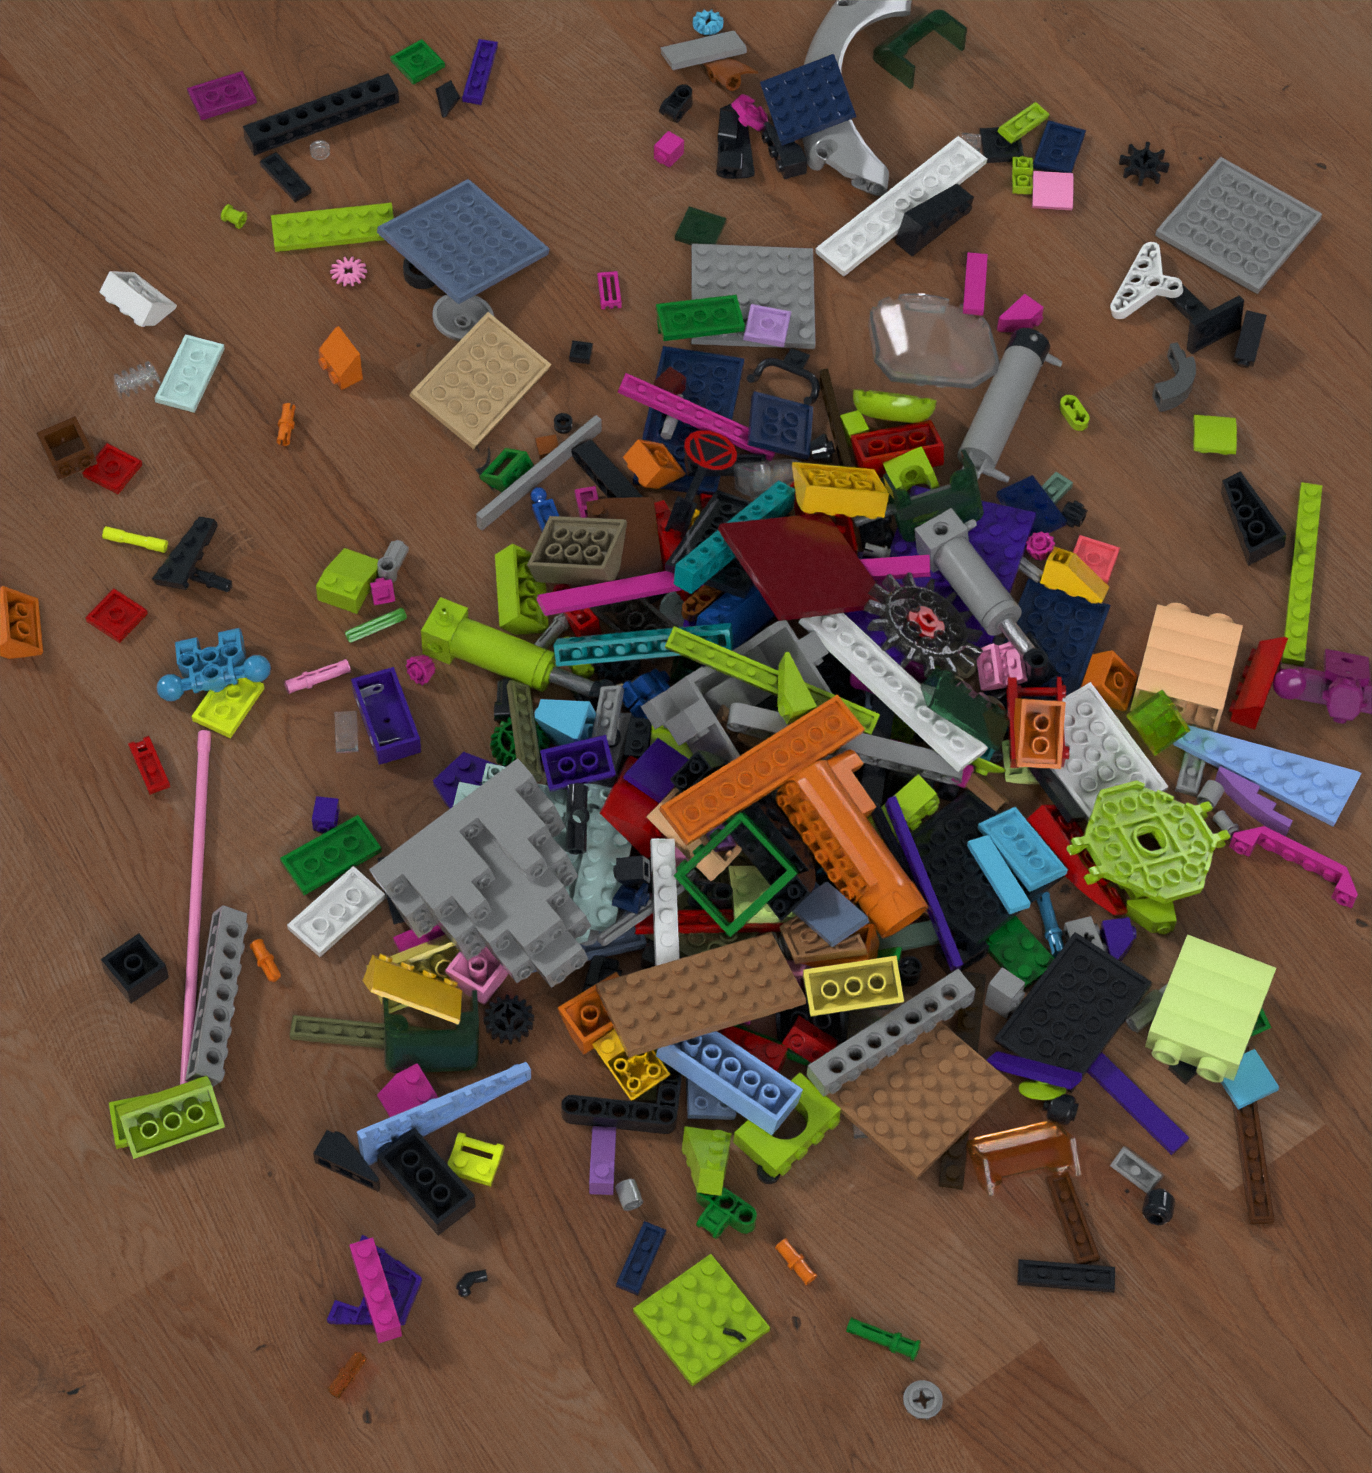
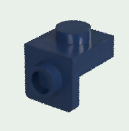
[612,883,650,914]

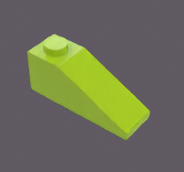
[777,652,817,724]

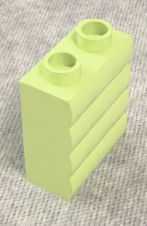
[1145,934,1276,1082]

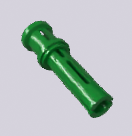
[846,1317,921,1361]

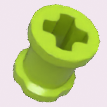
[221,204,247,229]

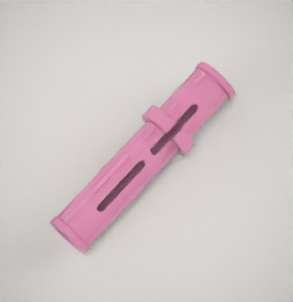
[284,659,351,694]

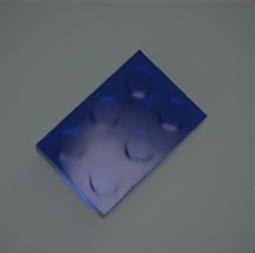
[996,475,1067,536]

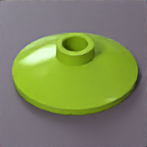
[971,758,1006,776]
[1019,1079,1066,1100]

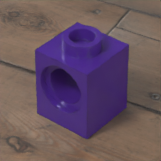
[312,796,340,834]

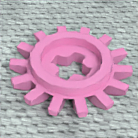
[330,257,367,287]

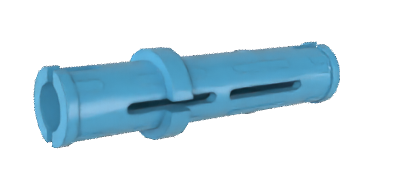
[1036,892,1064,958]

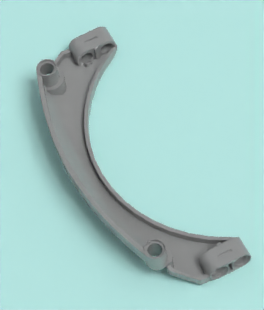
[803,0,912,196]

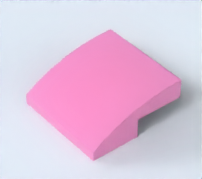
[1032,171,1073,211]
[975,642,1027,691]

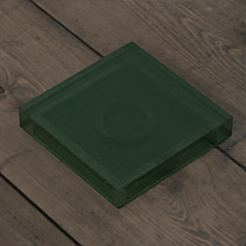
[675,206,727,245]

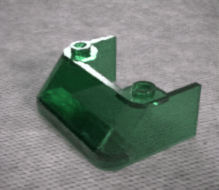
[873,9,967,89]
[883,449,984,542]
[381,990,479,1073]

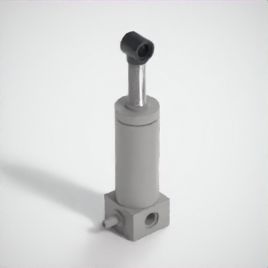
[915,508,1049,679]

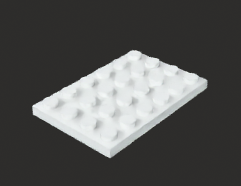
[1051,682,1169,821]

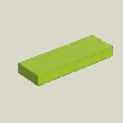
[997,102,1050,144]

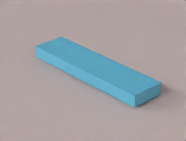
[967,835,1031,914]

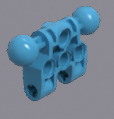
[156,628,271,701]

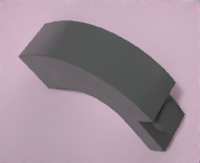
[1152,342,1196,412]

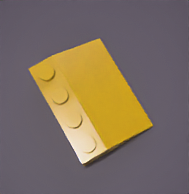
[792,462,889,519]
[362,953,462,1025]

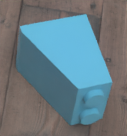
[535,699,596,746]

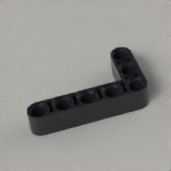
[561,1064,682,1134]

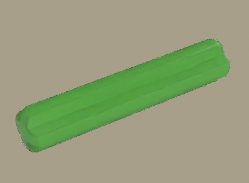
[345,608,407,643]

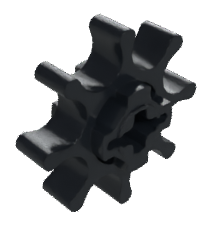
[1119,142,1170,186]

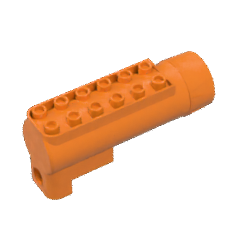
[776,749,929,939]

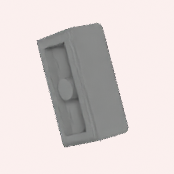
[1110,1146,1164,1193]

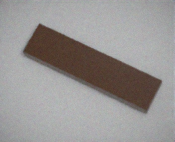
[1045,1171,1100,1264]

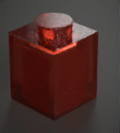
[654,367,686,395]

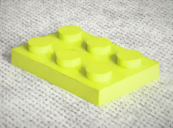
[191,677,265,739]

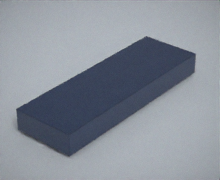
[616,1221,666,1296]

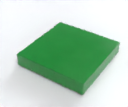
[390,39,445,85]

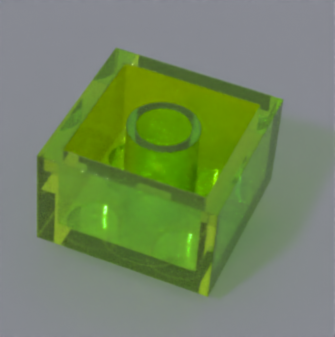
[1126,690,1191,756]

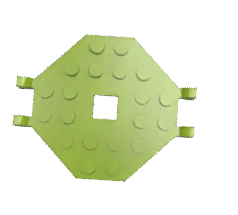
[1066,780,1231,904]

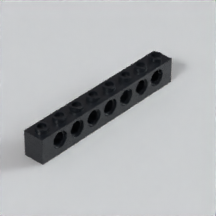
[243,73,399,156]

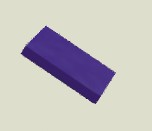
[623,738,689,803]

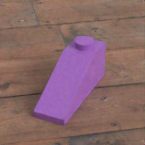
[589,1126,616,1195]

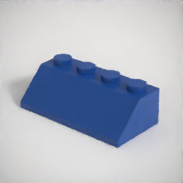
[696,584,776,650]

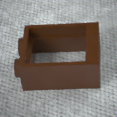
[36,416,97,480]

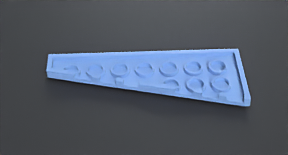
[1173,724,1362,827]
[357,1062,531,1166]

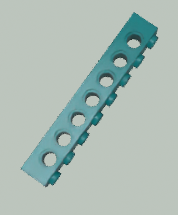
[674,480,796,594]
[553,623,734,667]

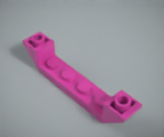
[1229,826,1358,909]

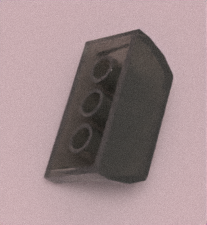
[590,578,679,664]

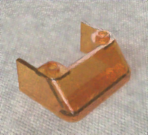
[967,1121,1081,1196]

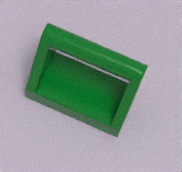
[479,448,534,493]

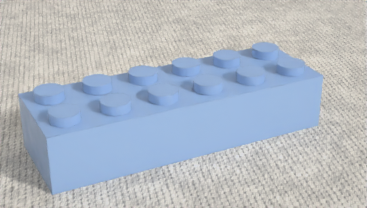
[656,1031,803,1135]

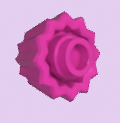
[1026,531,1055,561]
[405,655,436,685]

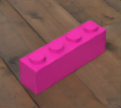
[349,1237,402,1343]

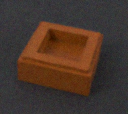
[535,434,559,459]

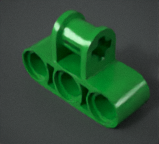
[696,1187,757,1239]

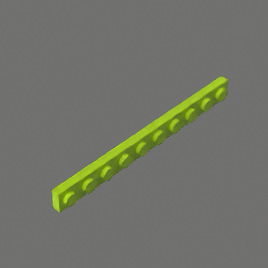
[1281,482,1322,666]
[665,626,880,735]

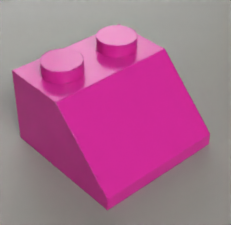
[377,1063,438,1117]

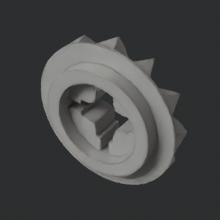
[903,1380,943,1420]

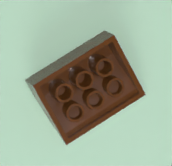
[586,497,664,580]

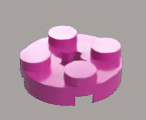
[731,94,768,131]

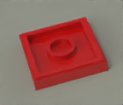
[82,443,143,495]
[85,588,148,643]

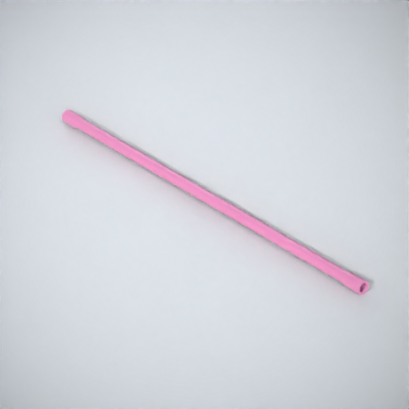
[180,730,211,1085]

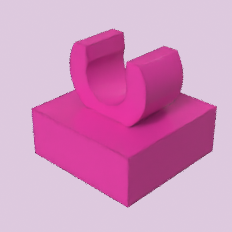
[370,577,395,605]

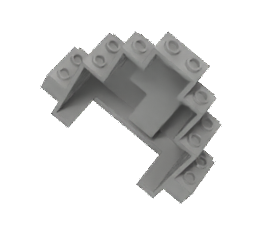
[641,620,834,801]
[369,758,591,988]

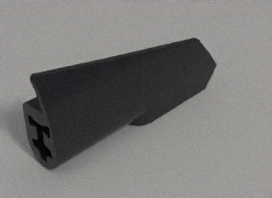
[716,104,755,179]

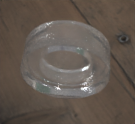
[310,140,330,160]

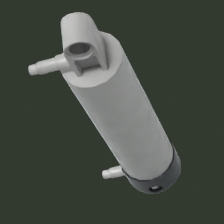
[955,328,1063,493]

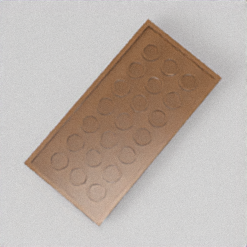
[596,932,806,1058]

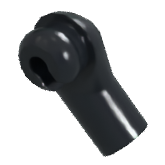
[456,1269,488,1297]

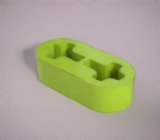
[1059,395,1090,431]

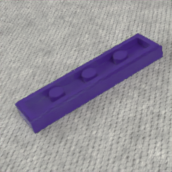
[462,39,498,105]
[987,1051,1082,1090]

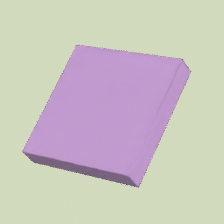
[743,304,791,347]

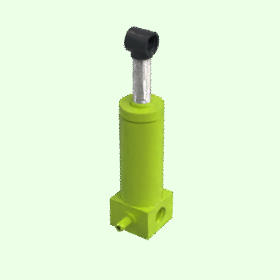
[421,597,616,707]

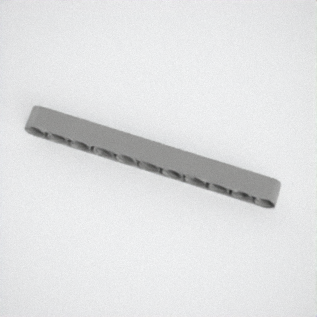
[727,703,963,784]

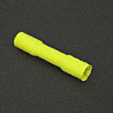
[102,526,168,553]

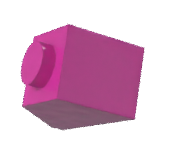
[997,294,1044,332]

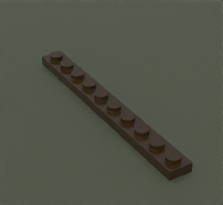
[939,971,986,1190]

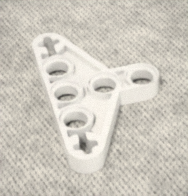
[1110,242,1183,319]

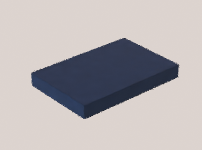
[1033,120,1086,173]

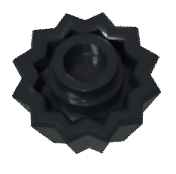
[810,434,835,462]

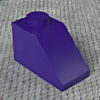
[1100,917,1137,961]

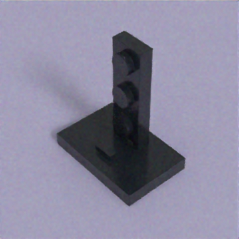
[1165,284,1244,354]

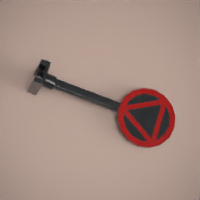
[664,430,737,538]

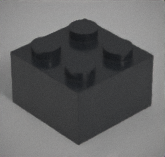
[101,933,169,1004]

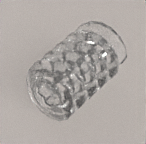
[113,361,161,399]

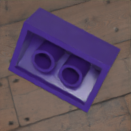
[540,735,616,792]

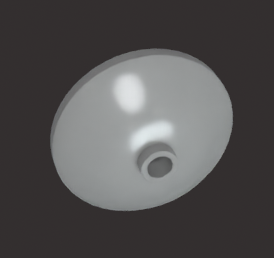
[432,295,494,341]

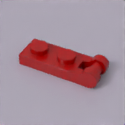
[128,736,170,795]

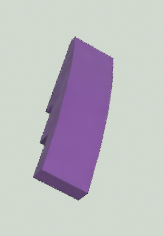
[1215,766,1293,836]

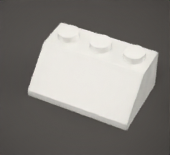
[100,271,177,327]

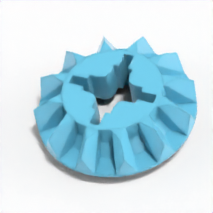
[693,9,723,35]

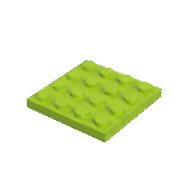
[633,1254,770,1387]

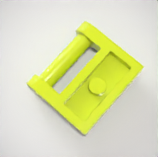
[447,1132,505,1186]

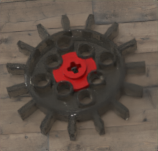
[863,572,983,680]

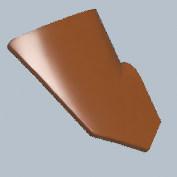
[702,57,758,91]

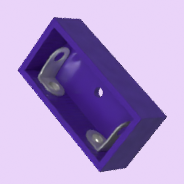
[351,667,421,765]

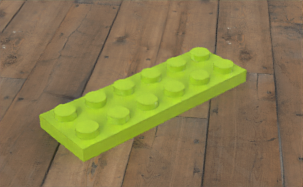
[271,203,394,252]

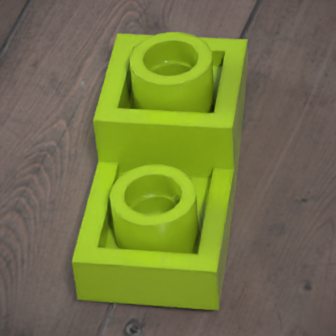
[1012,156,1033,194]

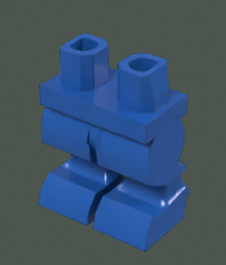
[622,669,670,719]

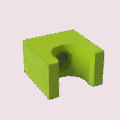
[883,446,940,501]

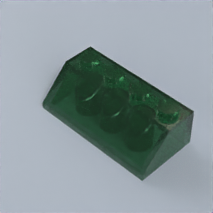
[920,667,1010,752]

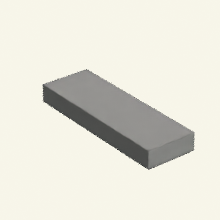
[592,685,624,745]

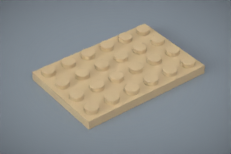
[409,312,552,450]

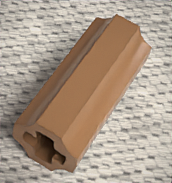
[964,772,1009,814]

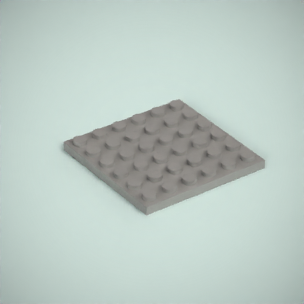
[1155,157,1322,294]
[691,244,815,349]

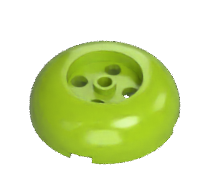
[853,389,937,423]

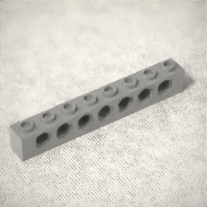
[185,905,248,1087]
[807,969,975,1097]

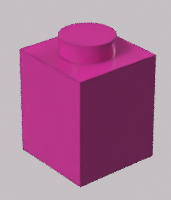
[654,131,684,168]

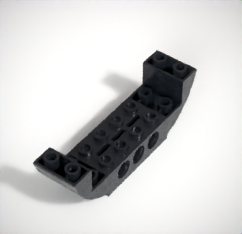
[670,750,816,921]

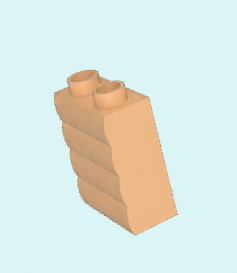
[1130,603,1243,732]

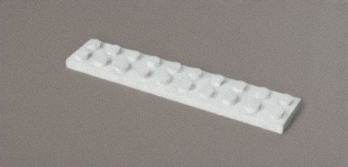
[816,136,987,276]
[798,613,988,772]

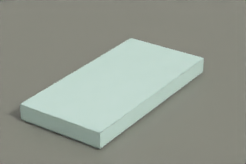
[155,334,225,413]

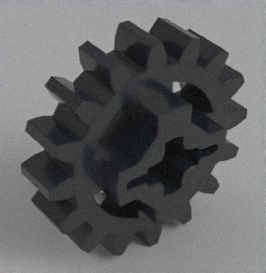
[593,659,641,684]
[483,994,534,1045]

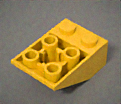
[1040,546,1109,604]
[592,1029,670,1101]

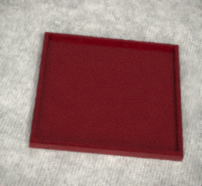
[718,513,889,621]

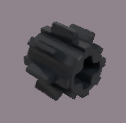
[1060,500,1088,528]

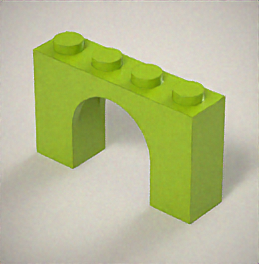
[733,1073,841,1178]

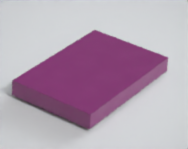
[187,71,257,120]

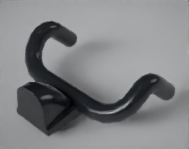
[747,348,820,405]

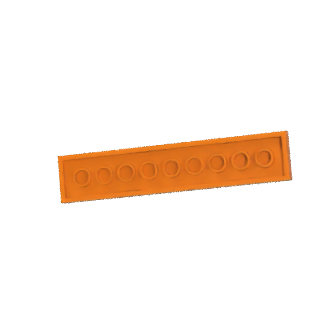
[659,695,865,846]

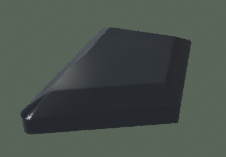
[435,80,461,118]

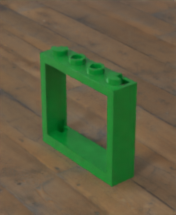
[673,812,800,937]

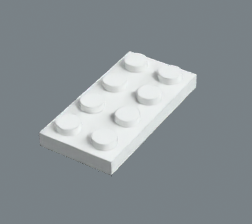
[287,866,386,957]

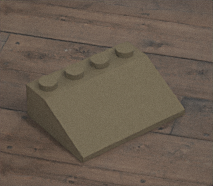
[527,516,627,585]

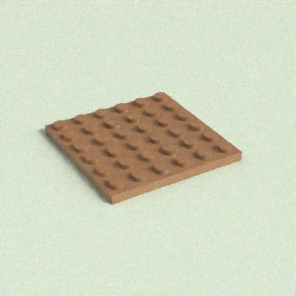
[826,993,1012,1180]

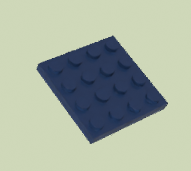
[760,54,857,146]

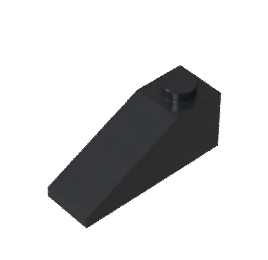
[313,1130,380,1192]

